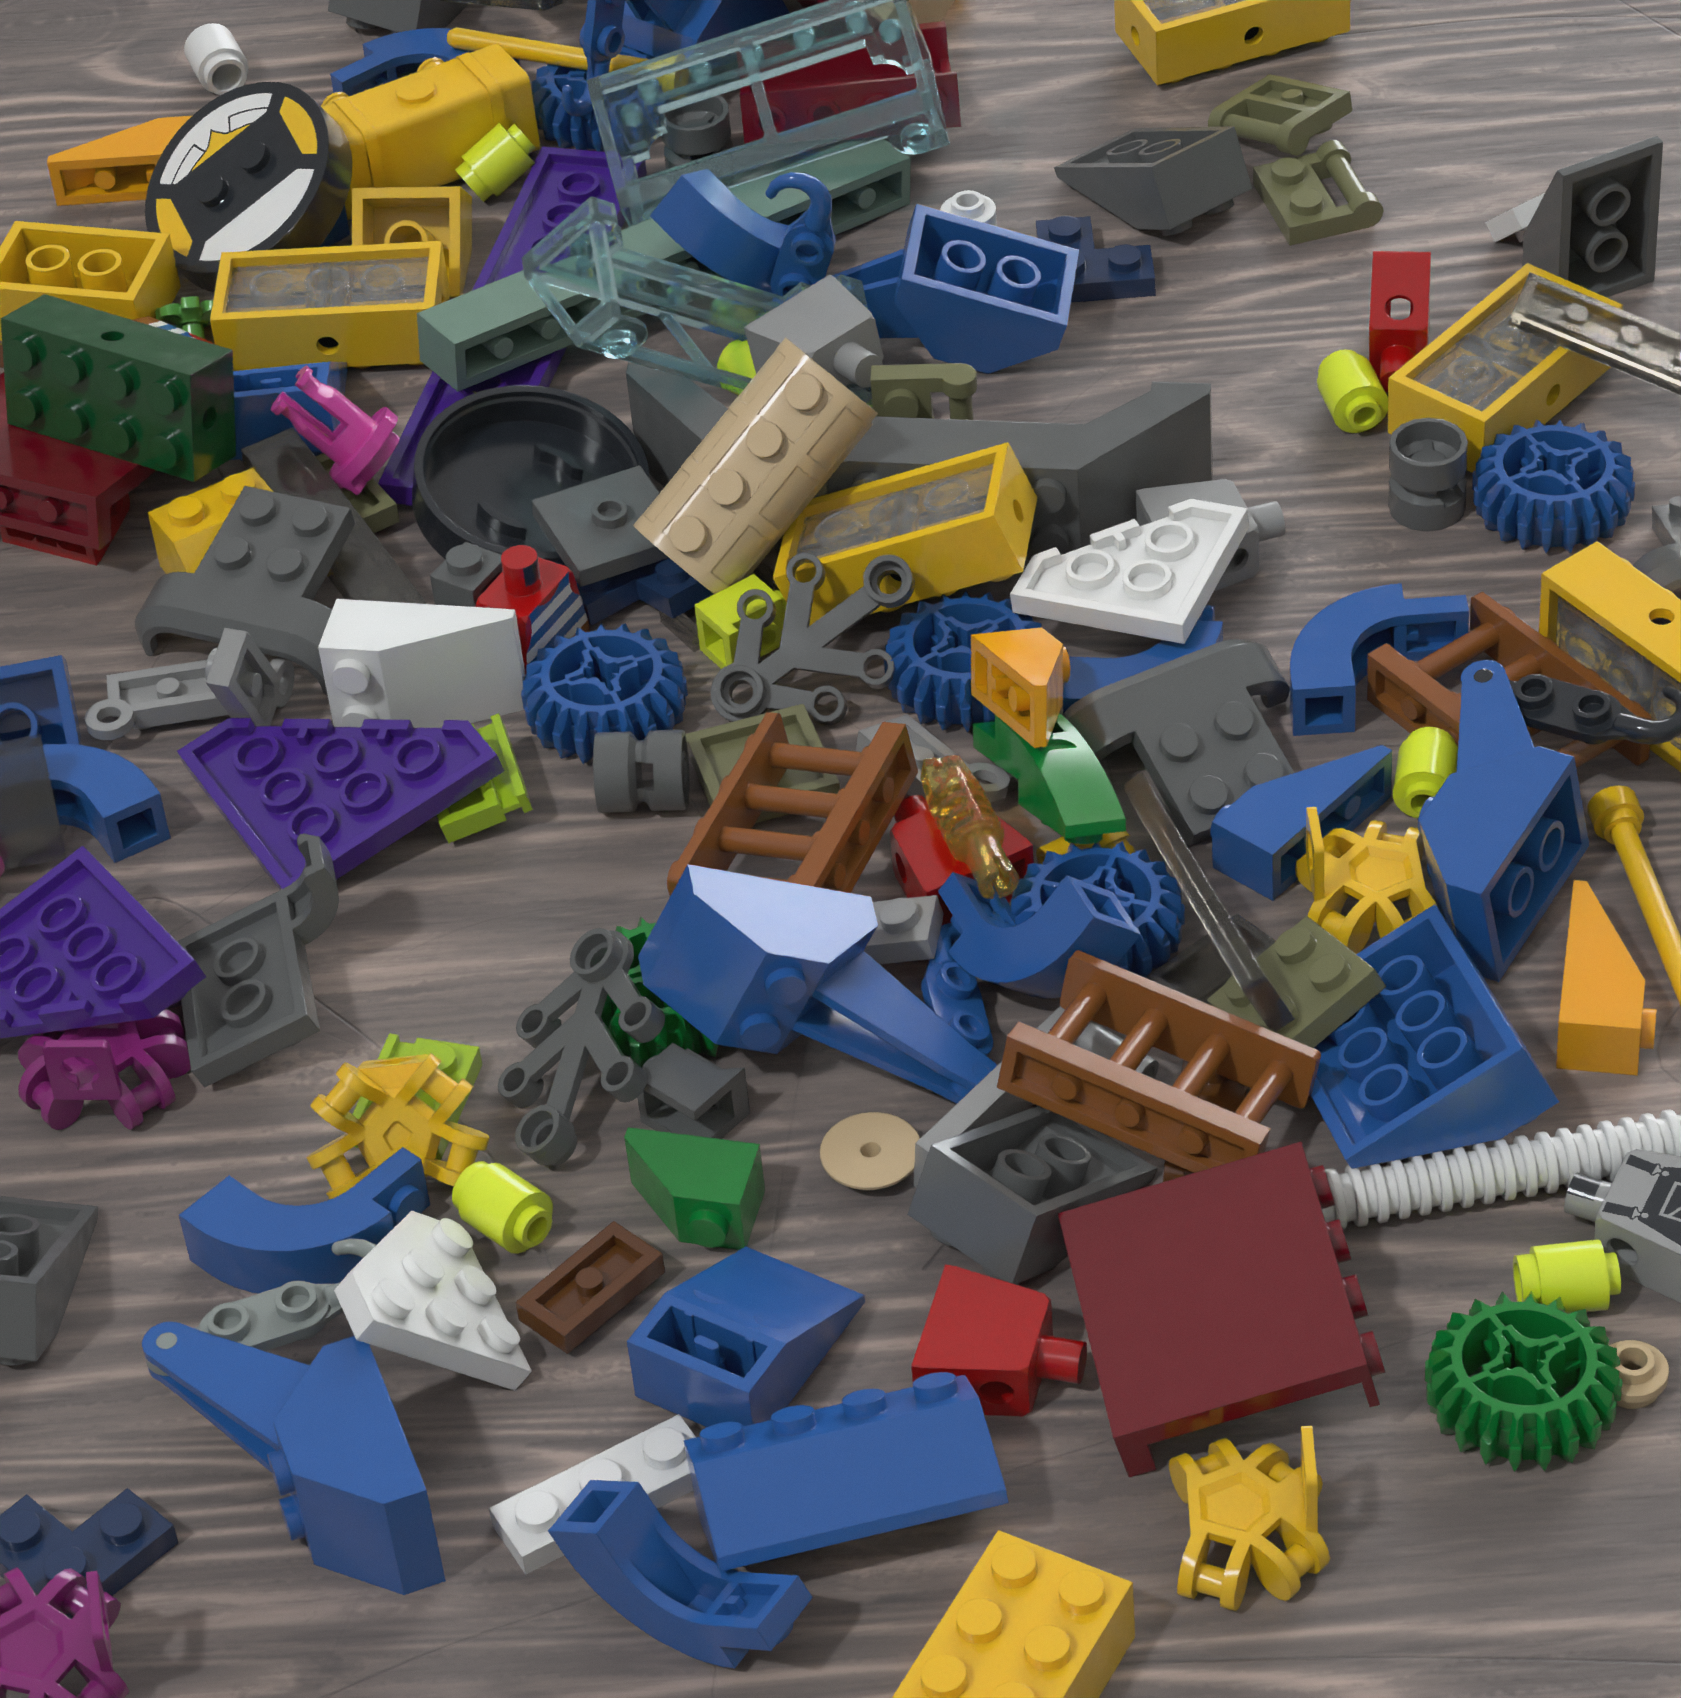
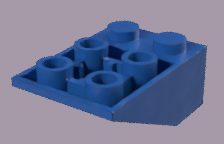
[230,361,348,463]
[627,1247,865,1427]

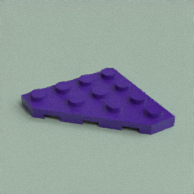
[177,718,505,890]
[0,846,206,1039]

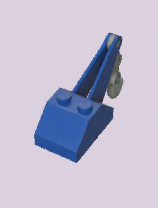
[142,1238,446,1595]

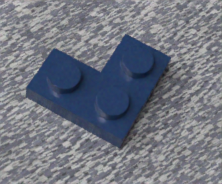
[1036,216,1156,303]
[576,558,714,626]
[0,1488,179,1619]

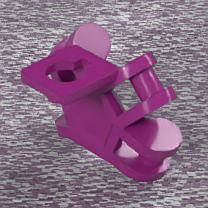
[18,1009,191,1130]
[0,1567,129,1698]

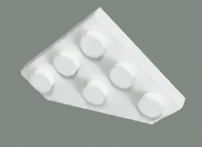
[1010,499,1249,644]
[334,1211,532,1391]

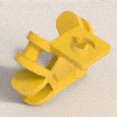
[1295,807,1437,954]
[306,1053,490,1200]
[1169,1426,1330,1611]

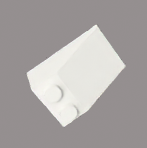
[318,599,526,728]

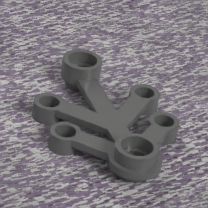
[711,553,915,725]
[498,928,665,1165]

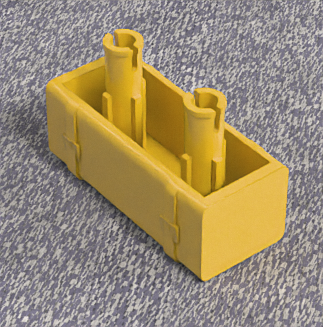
[321,43,540,220]

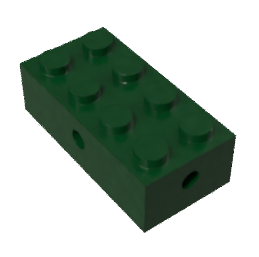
[1,294,236,482]

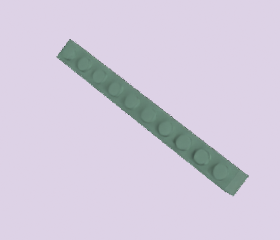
[417,135,911,392]

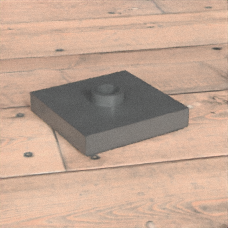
[531,465,669,587]

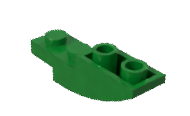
[973,713,1126,844]

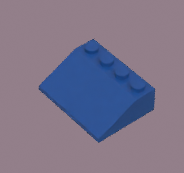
[1311,904,1559,1169]

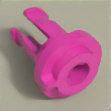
[270,365,400,495]

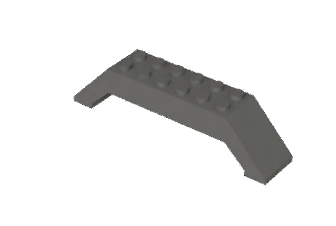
[626,363,1213,560]

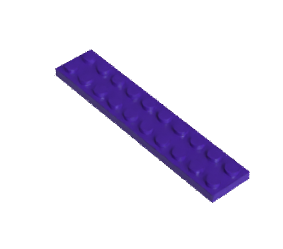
[378,146,647,506]

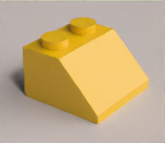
[352,186,472,298]
[148,468,273,574]

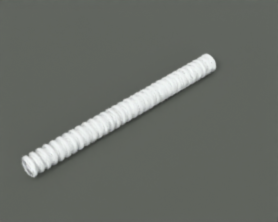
[1322,1109,1681,1230]

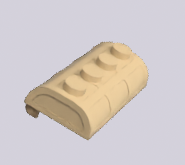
[633,337,878,594]

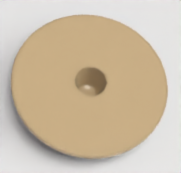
[820,1112,920,1190]

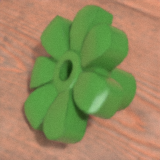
[155,296,213,339]

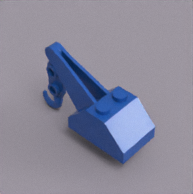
[561,0,790,117]
[765,172,1079,374]
[638,864,997,1104]

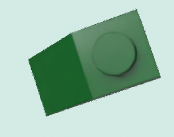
[624,1127,765,1250]

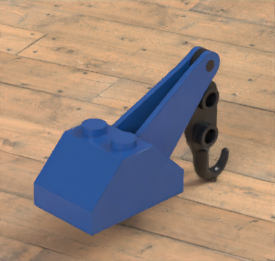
[1418,660,1681,982]

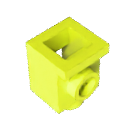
[694,574,787,669]

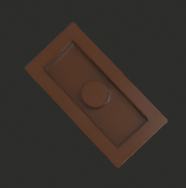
[515,1221,665,1354]

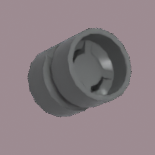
[660,90,735,186]
[1388,418,1468,531]
[593,730,690,813]

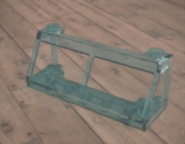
[587,0,950,227]
[521,196,873,408]

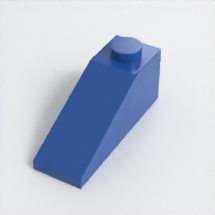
[1210,745,1392,901]

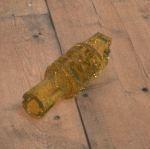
[920,755,1019,899]

